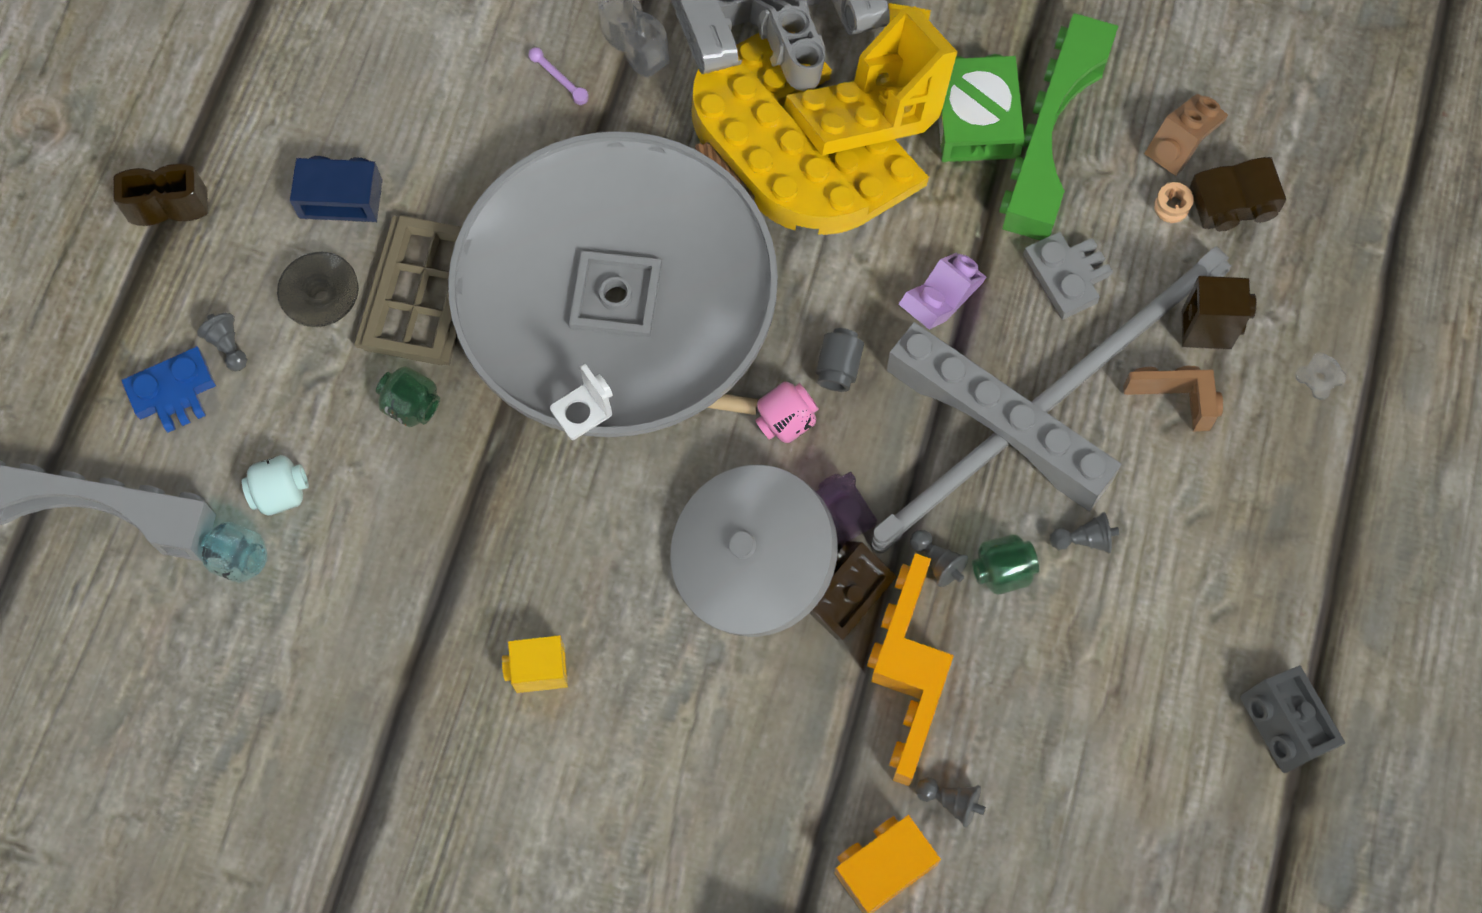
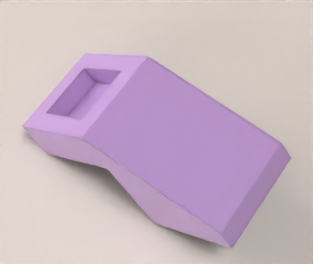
[899,253,987,330]

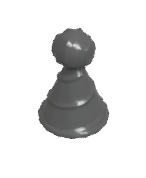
[197,313,248,372]
[1050,512,1119,554]
[910,530,969,587]
[916,777,986,827]

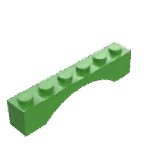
[999,13,1118,241]

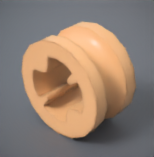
[1154,182,1194,223]

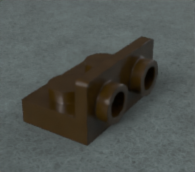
[810,541,897,640]

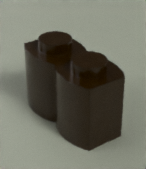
[1189,157,1287,232]
[113,164,208,226]

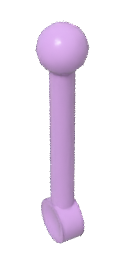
[528,47,588,105]

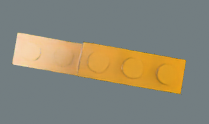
[867,553,954,787]

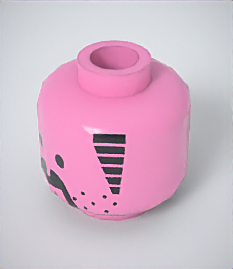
[755,382,819,443]

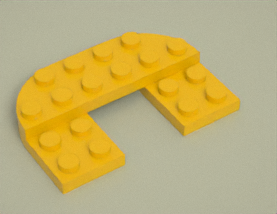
[691,31,929,235]

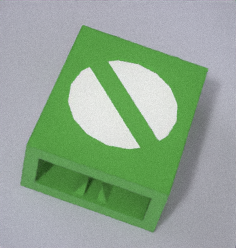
[938,54,1025,162]

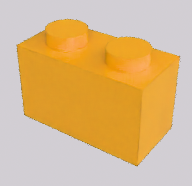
[834,815,941,913]

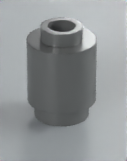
[816,328,864,392]

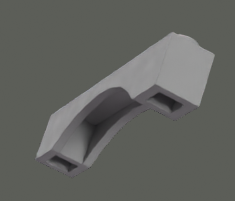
[887,322,1122,512]
[0,460,216,561]

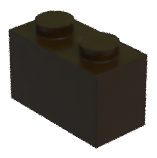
[1181,276,1257,349]

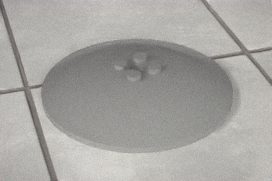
[448,131,778,437]

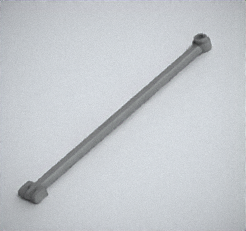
[871,246,1232,554]

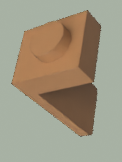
[1144,94,1228,176]
[1123,366,1223,431]

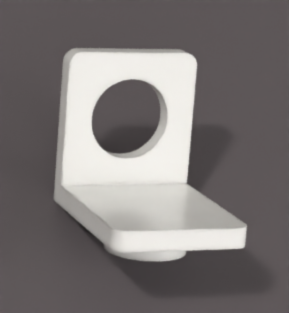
[550,363,613,440]

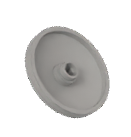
[671,465,837,637]

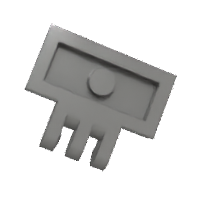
[1023,232,1113,320]

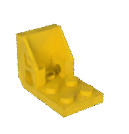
[784,6,957,155]

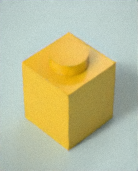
[502,635,568,693]

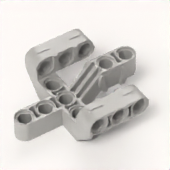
[671,0,890,91]

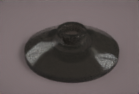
[277,252,359,327]

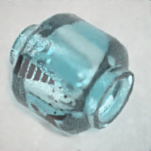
[201,522,267,583]

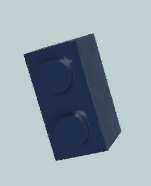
[290,156,383,222]

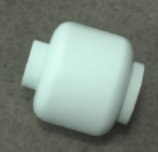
[242,455,309,516]

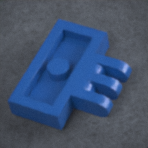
[121,346,216,433]

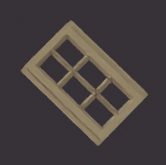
[354,215,462,366]

